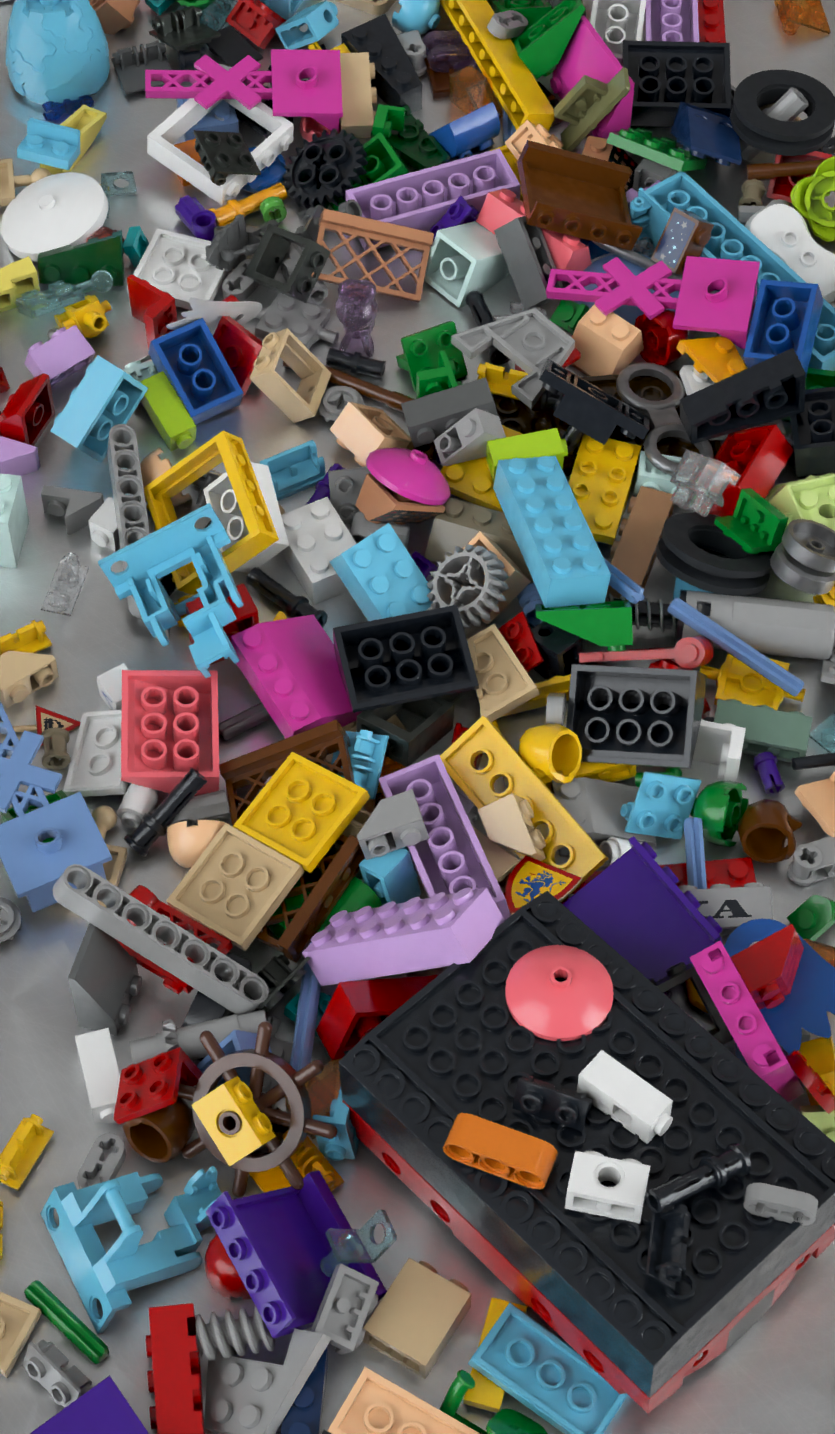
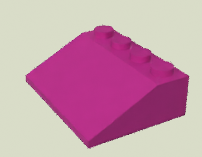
[550,15,635,139]
[231,615,362,739]

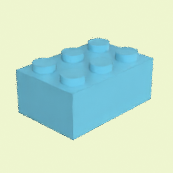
[50,355,148,463]
[330,523,433,621]

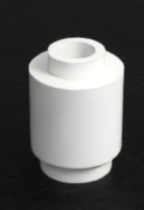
[117,784,158,829]

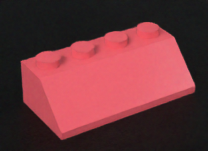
[476,189,592,271]

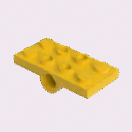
[568,434,641,545]

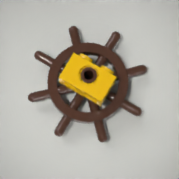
[178,1021,338,1198]

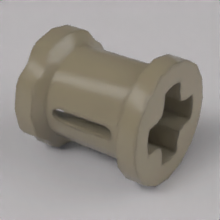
[738,179,766,206]
[41,727,71,770]

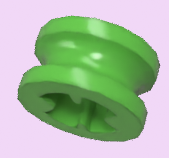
[260,196,287,223]

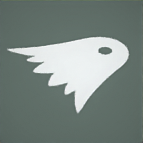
[139,297,262,363]

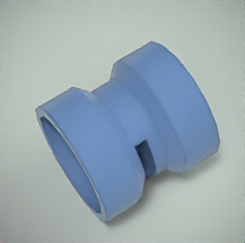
[517,583,543,626]

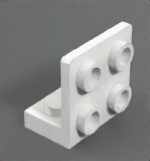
[693,719,746,782]

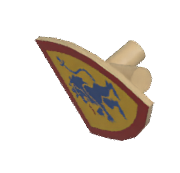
[505,855,582,915]

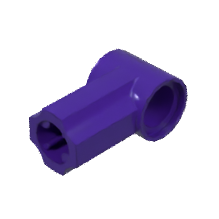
[175,195,217,241]

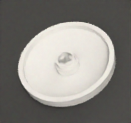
[0,172,108,261]

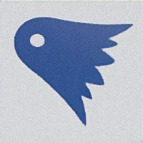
[724,918,835,1067]

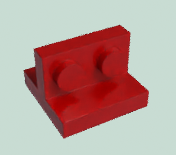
[213,316,263,396]

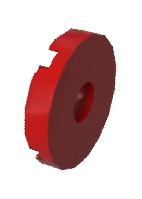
[785,1049,835,1114]

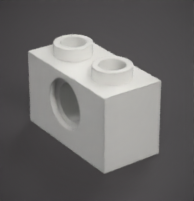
[565,1151,650,1224]

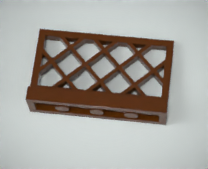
[219,719,355,826]
[255,834,365,963]

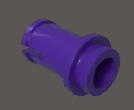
[753,752,785,795]

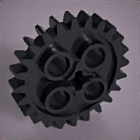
[283,128,368,210]

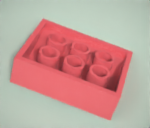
[121,670,219,796]

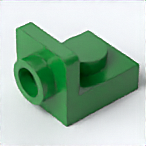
[372,104,405,138]
[550,300,590,335]

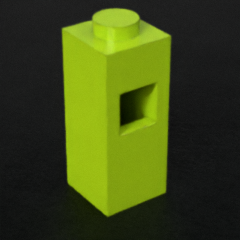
[140,371,196,452]
[486,428,568,482]

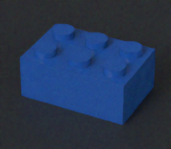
[743,279,824,376]
[148,318,244,425]

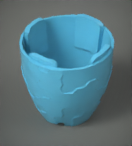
[5,0,110,106]

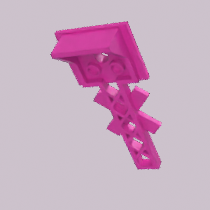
[145,49,343,132]
[546,256,760,349]

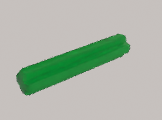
[24,1280,109,1364]

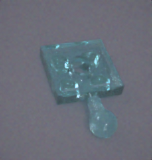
[15,270,113,319]

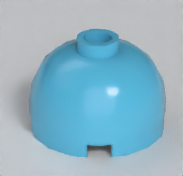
[391,0,441,35]

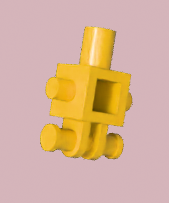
[54,295,112,338]

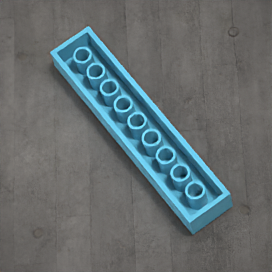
[645,172,835,371]

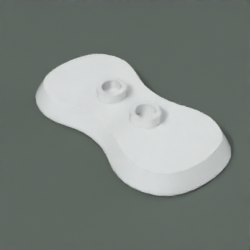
[745,204,835,304]

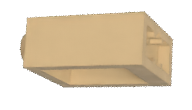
[249,328,332,423]

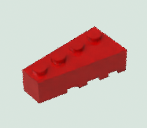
[316,975,438,1061]
[146,1303,205,1434]

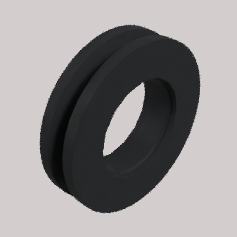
[730,70,835,156]
[656,512,774,596]

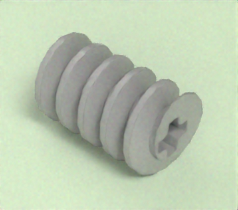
[195,1306,275,1361]

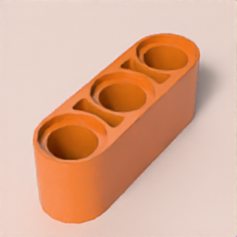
[443,1113,558,1189]

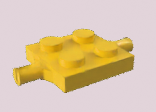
[699,653,806,710]

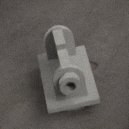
[22,1340,93,1408]

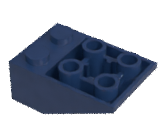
[670,101,742,167]

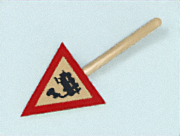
[12,706,81,748]

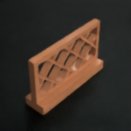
[311,208,434,302]

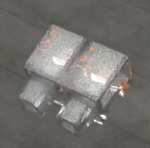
[670,449,741,517]

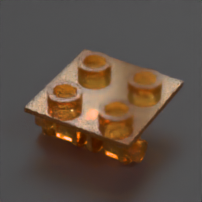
[774,0,831,36]

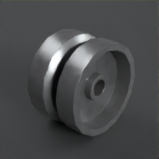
[770,519,835,595]

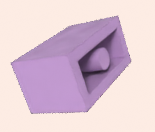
[24,325,96,387]

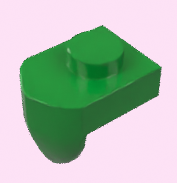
[787,895,835,945]

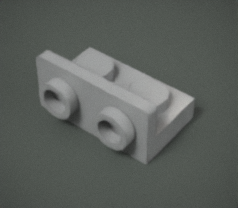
[311,1263,379,1355]

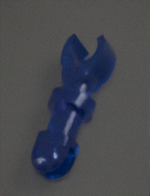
[42,95,94,121]

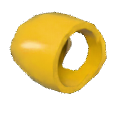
[518,723,582,784]

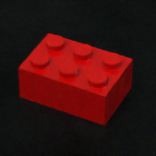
[693,424,794,517]

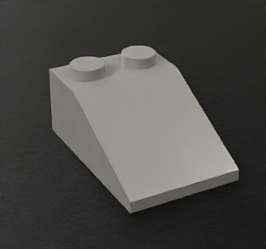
[551,777,656,856]

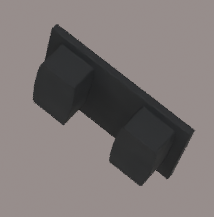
[206,25,263,67]

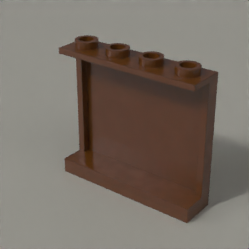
[517,140,643,251]

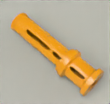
[208,182,287,226]

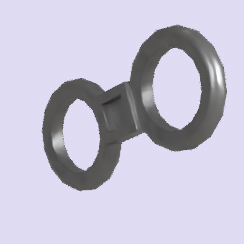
[616,362,714,477]

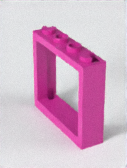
[689,940,805,1102]

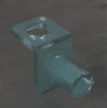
[101,171,137,219]
[320,1210,397,1278]

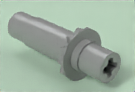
[129,1009,268,1064]

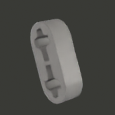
[487,10,528,39]
[222,259,260,302]
[546,693,566,726]
[77,1133,126,1189]
[743,1183,818,1225]

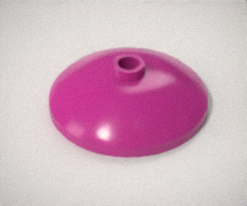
[366,448,451,506]

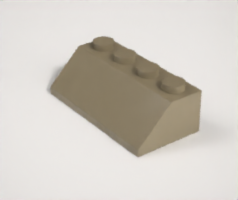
[424,497,534,584]

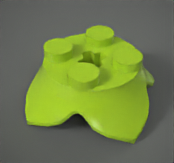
[790,156,835,242]

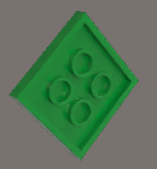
[606,127,708,172]

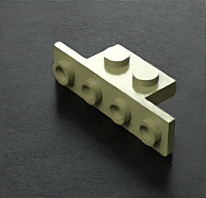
[554,67,630,151]

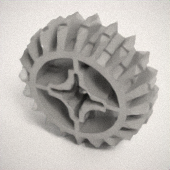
[426,544,509,629]

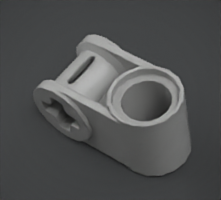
[396,30,427,77]
[787,835,835,886]

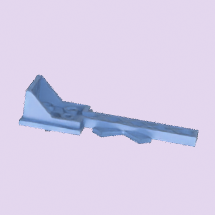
[0,702,113,913]

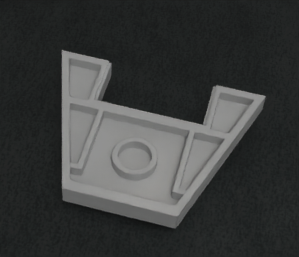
[451,308,575,409]
[204,1316,332,1434]

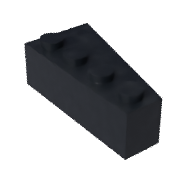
[341,14,422,114]
[680,348,806,444]

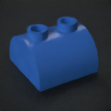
[428,102,500,159]

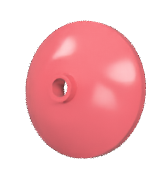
[505,945,614,1041]

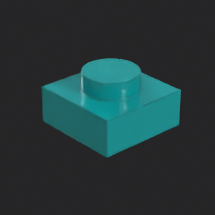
[123,226,149,267]

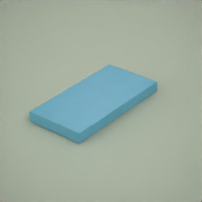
[468,1302,628,1434]

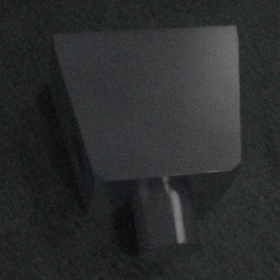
[529,621,584,681]

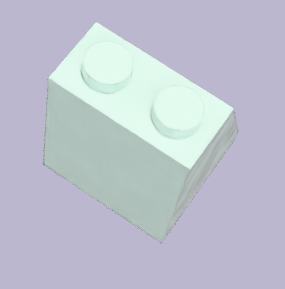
[424,221,510,308]
[0,473,29,568]

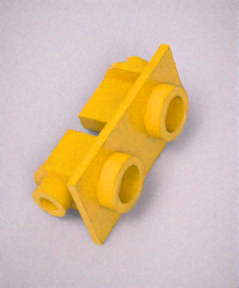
[477,362,528,400]
[0,620,52,655]
[0,1114,54,1191]

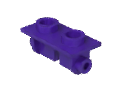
[429,196,479,247]

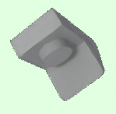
[41,485,104,535]

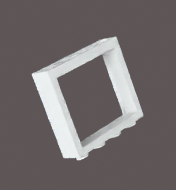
[147,82,294,206]

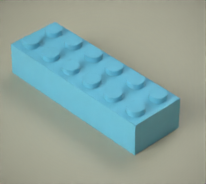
[493,456,611,608]

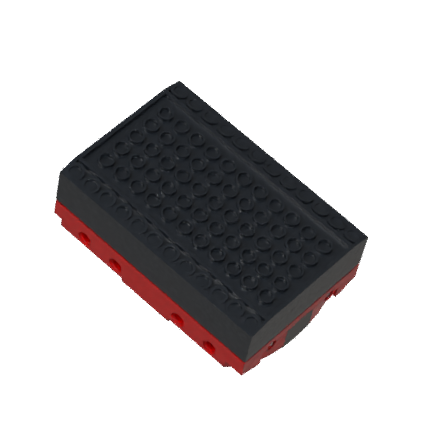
[339,891,835,1414]

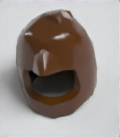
[738,799,803,863]
[122,1097,195,1163]

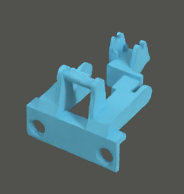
[98,503,244,679]
[40,1166,232,1334]

